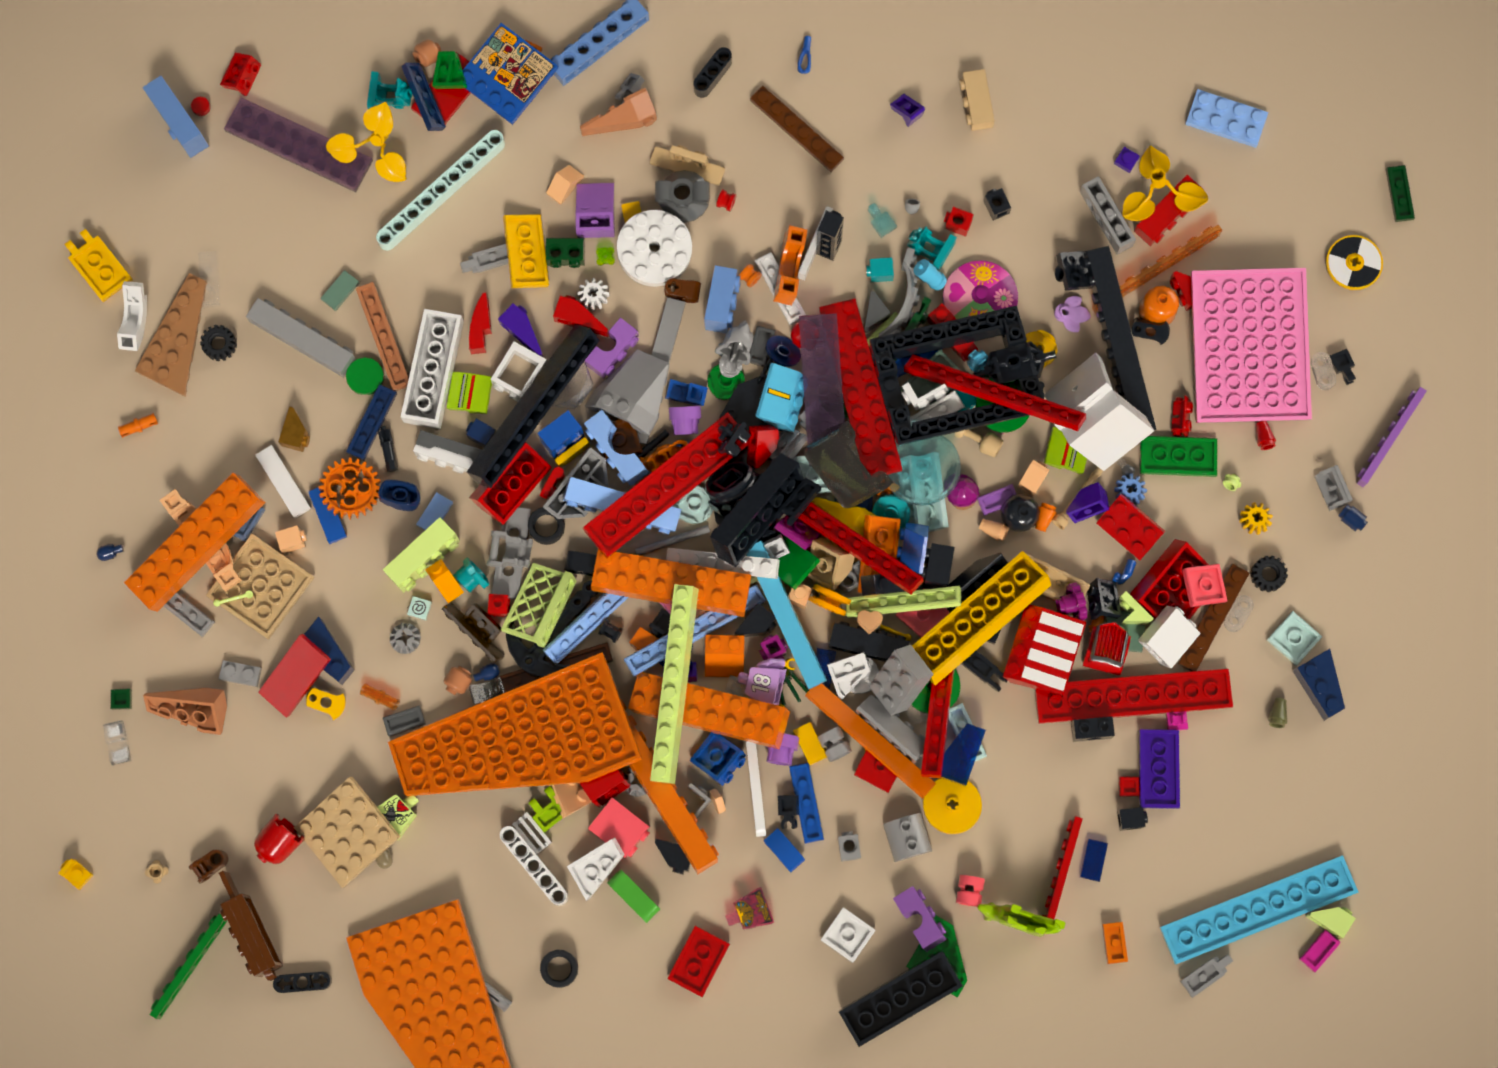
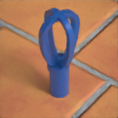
[798,36,811,74]

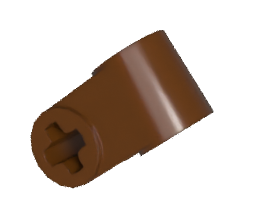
[664,278,701,303]
[188,850,228,884]

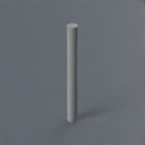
[635,525,710,556]

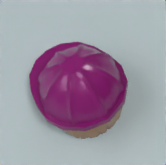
[946,474,979,510]

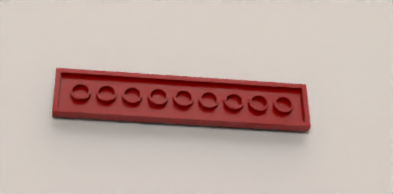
[819,298,902,480]
[582,413,748,558]
[1035,669,1233,724]

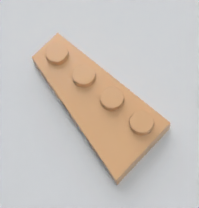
[549,783,592,819]

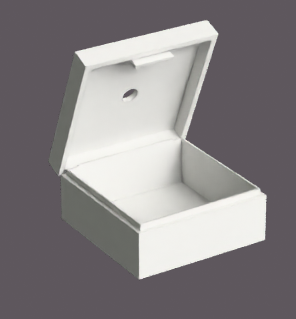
[1045,353,1154,471]

